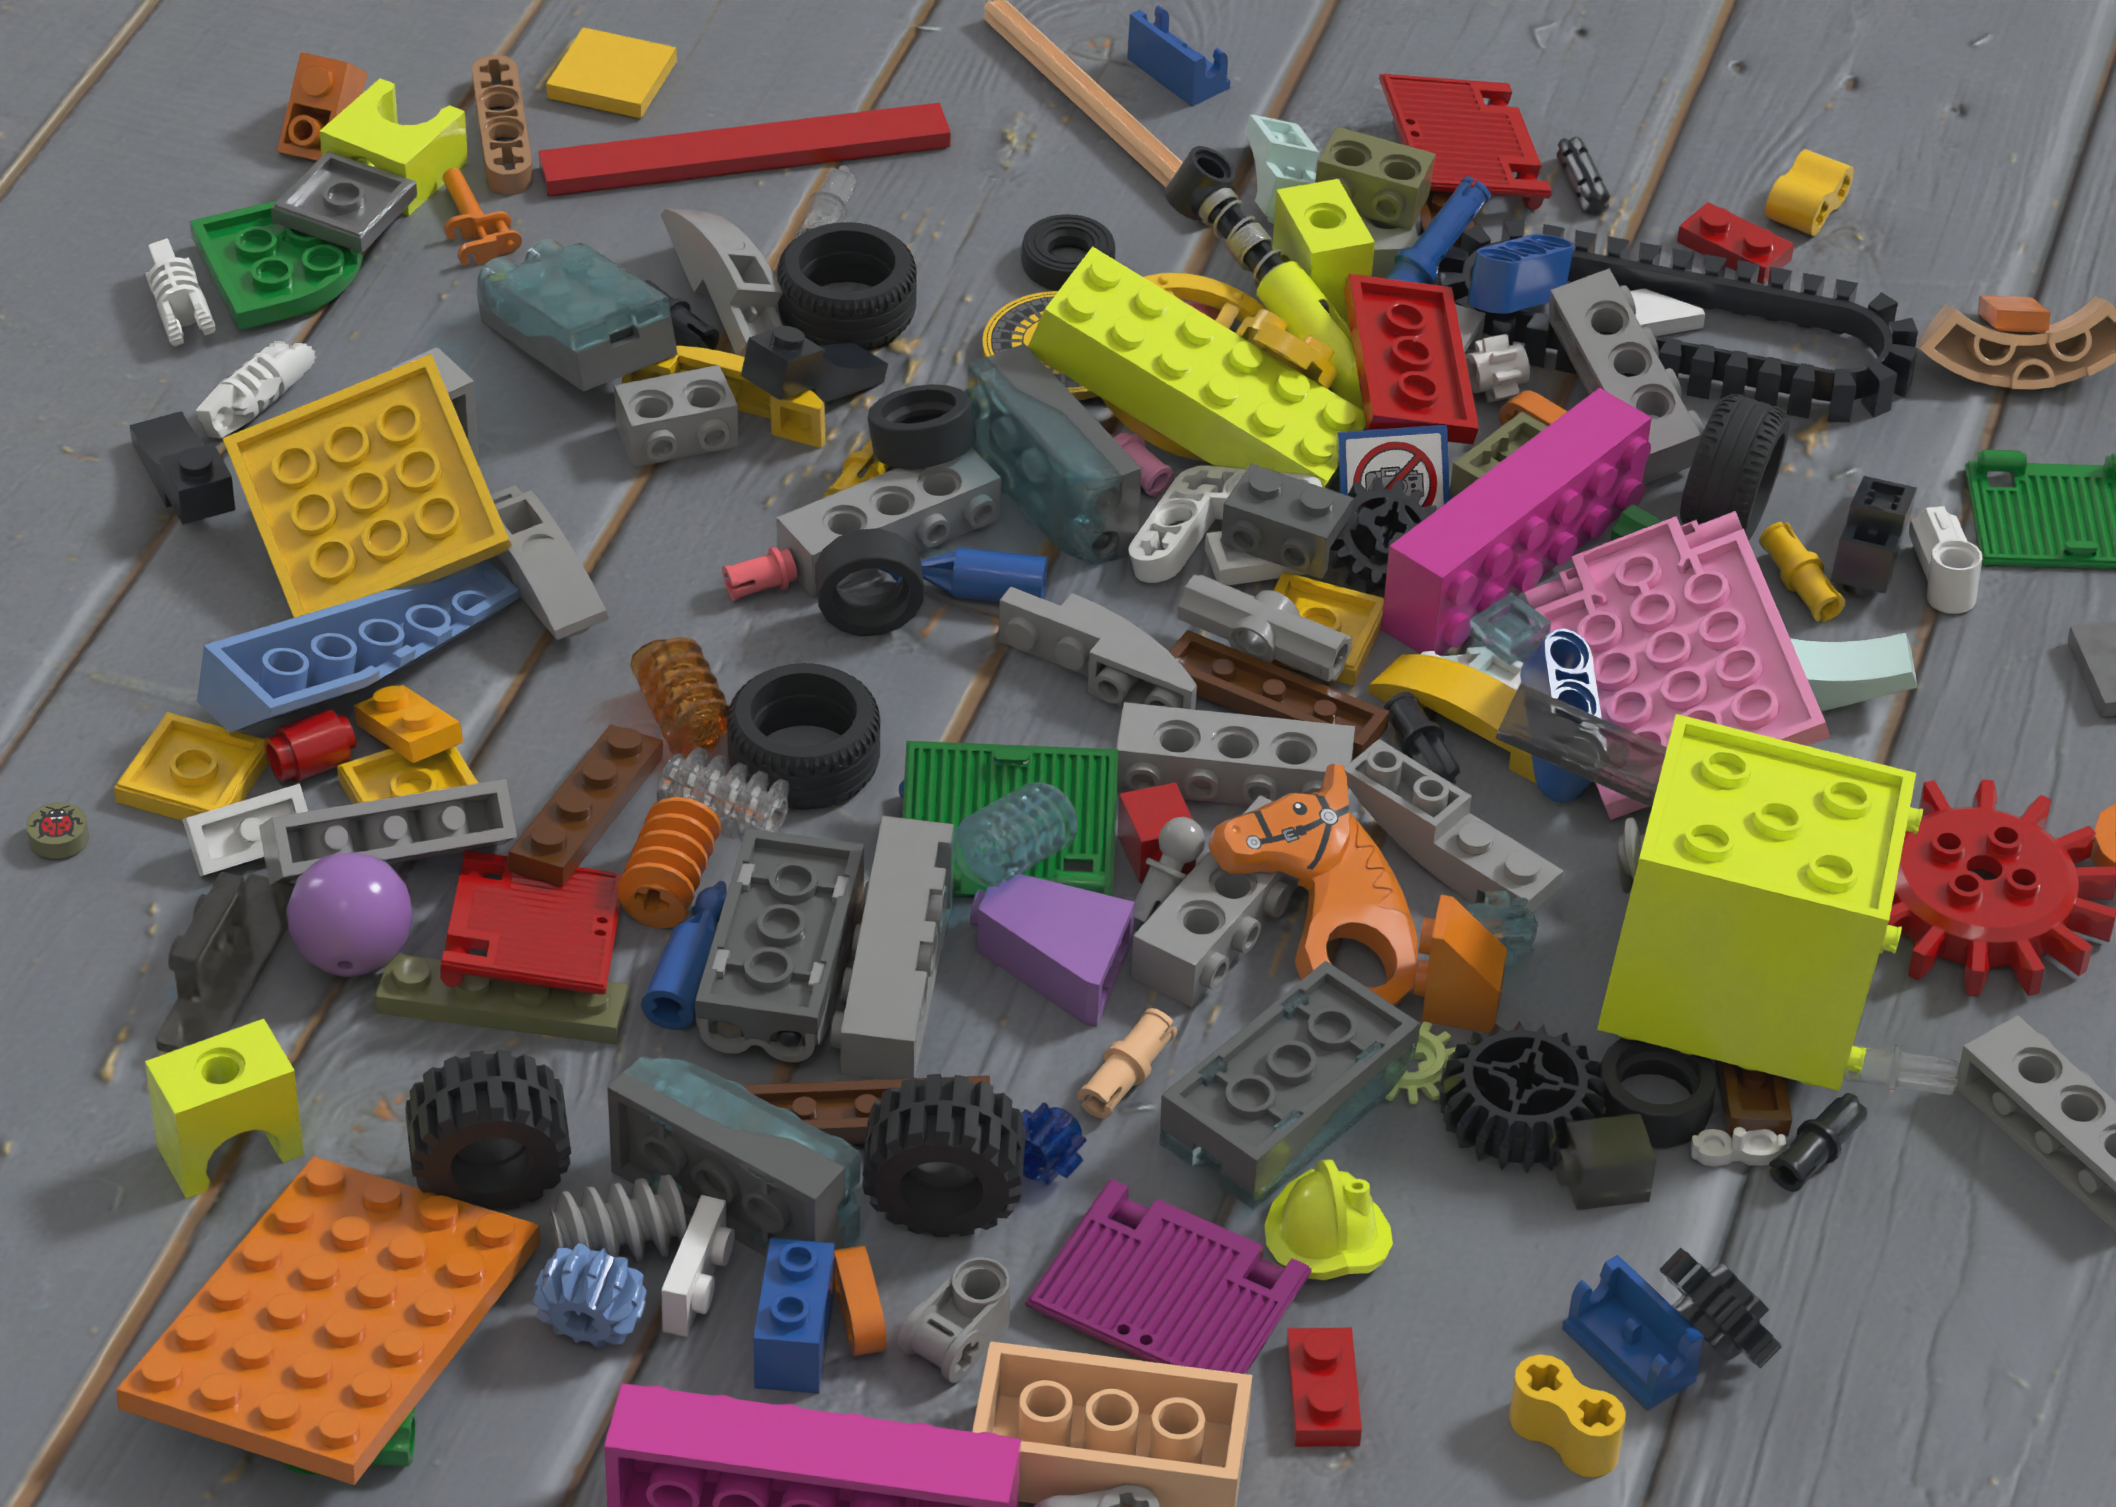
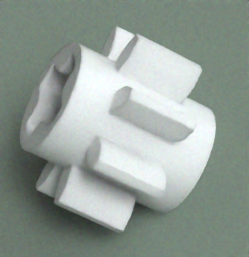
[1465,334,1530,403]

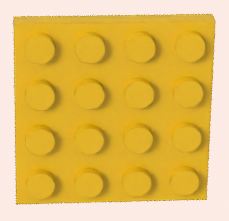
[223,354,512,618]

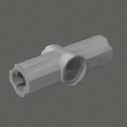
[1178,574,1352,682]

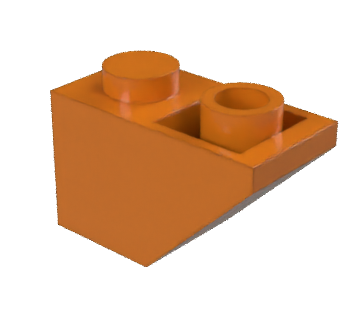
[277,52,368,161]
[1414,895,1508,1033]

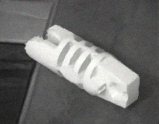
[145,238,216,346]
[196,341,316,438]

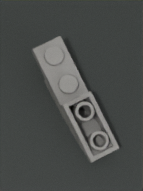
[661,208,783,357]
[491,485,608,640]
[999,587,1197,710]
[1344,739,1564,918]

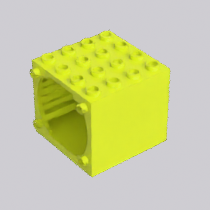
[1597,714,1923,1091]

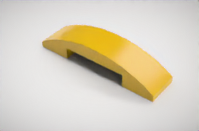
[622,346,826,448]
[1368,654,1537,784]

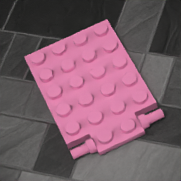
[1525,511,1831,820]

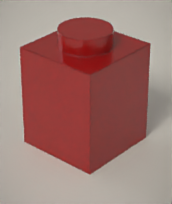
[1117,782,1196,884]

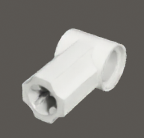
[1909,506,1982,614]

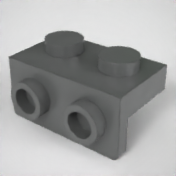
[1221,464,1354,578]

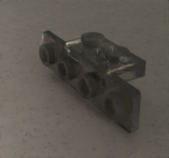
[155,872,295,1053]

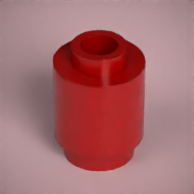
[264,709,356,782]

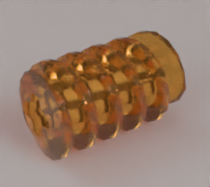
[630,637,730,761]

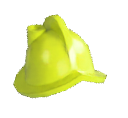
[1264,1159,1393,1280]

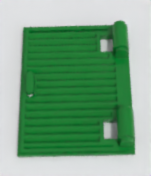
[1964,450,2116,569]
[902,741,1118,898]

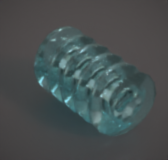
[953,782,1078,887]

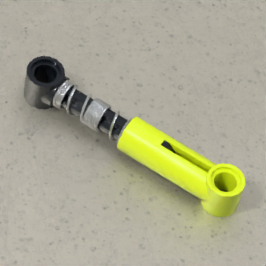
[1165,146,1367,428]

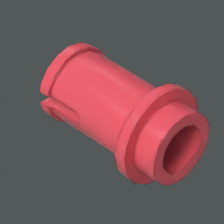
[722,546,797,601]

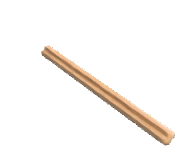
[983,0,1206,224]

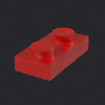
[1677,202,1794,284]
[1286,1328,1362,1447]

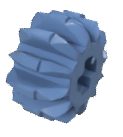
[533,1244,647,1348]

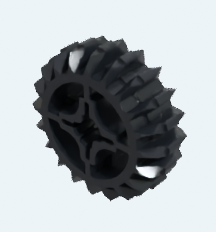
[1439,1021,1606,1173]

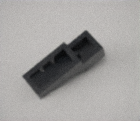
[741,326,888,402]
[129,411,236,525]
[1831,476,1917,596]

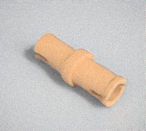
[1077,1008,1177,1119]

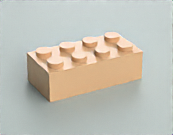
[972,1341,1252,1507]

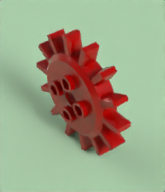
[1888,779,2116,997]

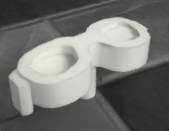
[1690,1127,1786,1166]

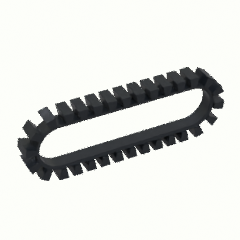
[1436,220,1918,423]

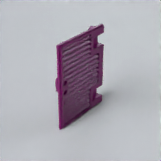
[1025,1179,1312,1374]

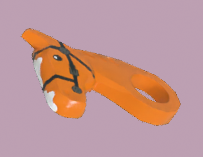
[1209,764,1418,1007]

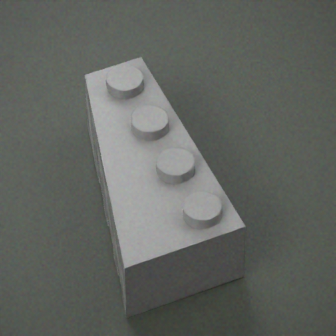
[831,816,954,1080]

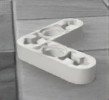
[1128,465,1322,583]

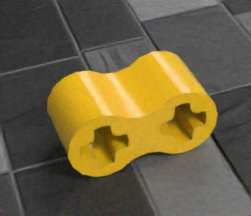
[1765,149,1854,236]
[1509,1354,1626,1478]

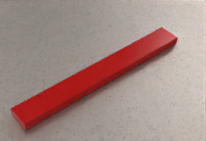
[539,102,951,196]

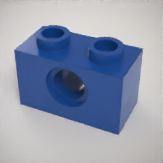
[753,1238,835,1394]

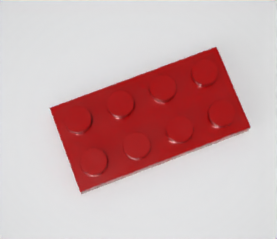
[1343,274,1479,445]

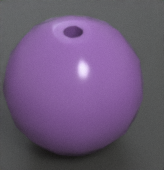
[286,852,414,977]

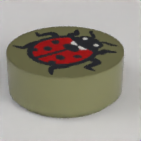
[26,802,89,859]

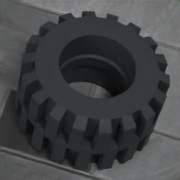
[405,1050,572,1211]
[862,1074,1026,1237]

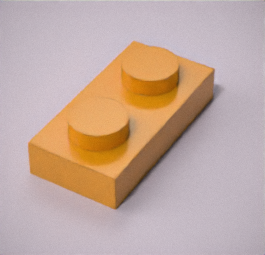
[353,685,464,763]

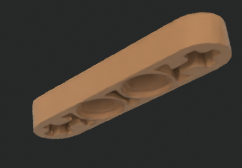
[472,55,533,195]

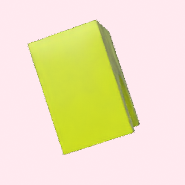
[320,78,468,216]
[1272,179,1375,327]
[145,1019,304,1199]

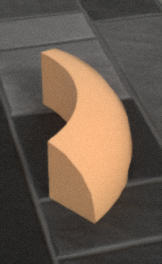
[1917,296,2116,389]

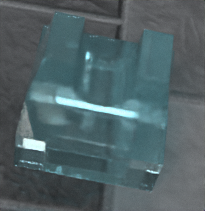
[1470,592,1551,665]

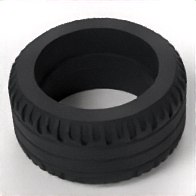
[777,222,917,350]
[1680,394,1790,541]
[727,663,881,809]

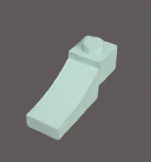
[1245,114,1319,224]
[1790,633,1917,712]

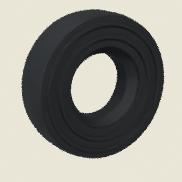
[1021,214,1116,291]

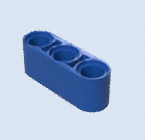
[1467,234,1574,314]
[1520,629,1607,803]

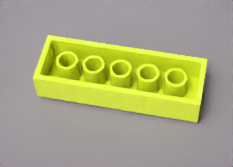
[1028,247,1366,489]

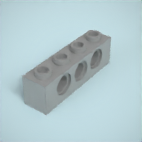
[1549,269,1704,484]
[777,447,1001,597]
[1116,702,1355,806]
[259,779,517,885]
[1131,796,1299,1007]
[1954,1015,2116,1233]

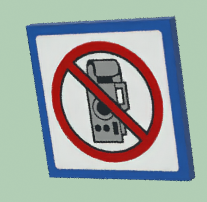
[1337,425,1450,540]

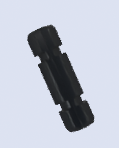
[1556,136,1610,215]

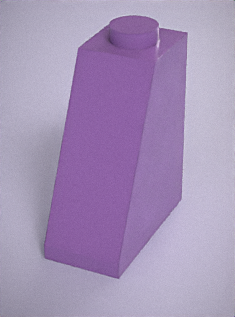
[970,868,1135,1027]

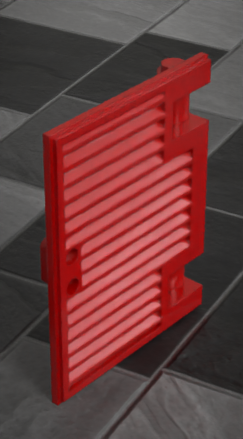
[1379,74,1552,209]
[440,849,622,995]

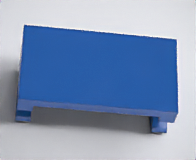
[1127,5,1230,107]
[1562,1255,1704,1411]

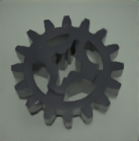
[1330,477,1438,595]
[1659,1247,1782,1369]

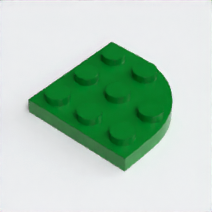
[190,200,363,330]

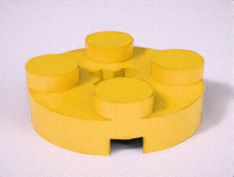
[1236,308,1338,390]

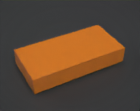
[1978,295,2051,333]

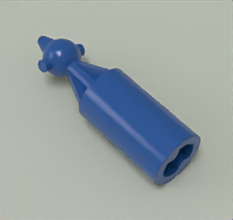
[877,547,1048,603]
[641,881,727,1030]

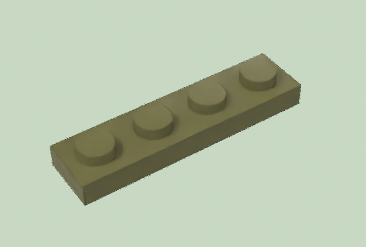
[375,954,629,1045]

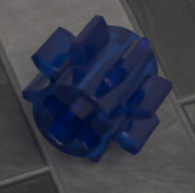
[1021,1103,1087,1185]

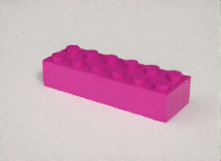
[1381,388,1652,656]
[604,1383,1021,1507]

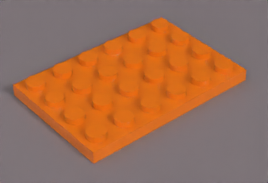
[116,1156,540,1485]

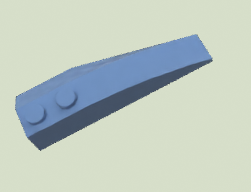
[197,560,520,733]

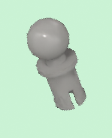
[1134,817,1205,922]

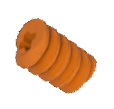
[617,797,721,929]

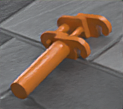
[442,168,522,266]

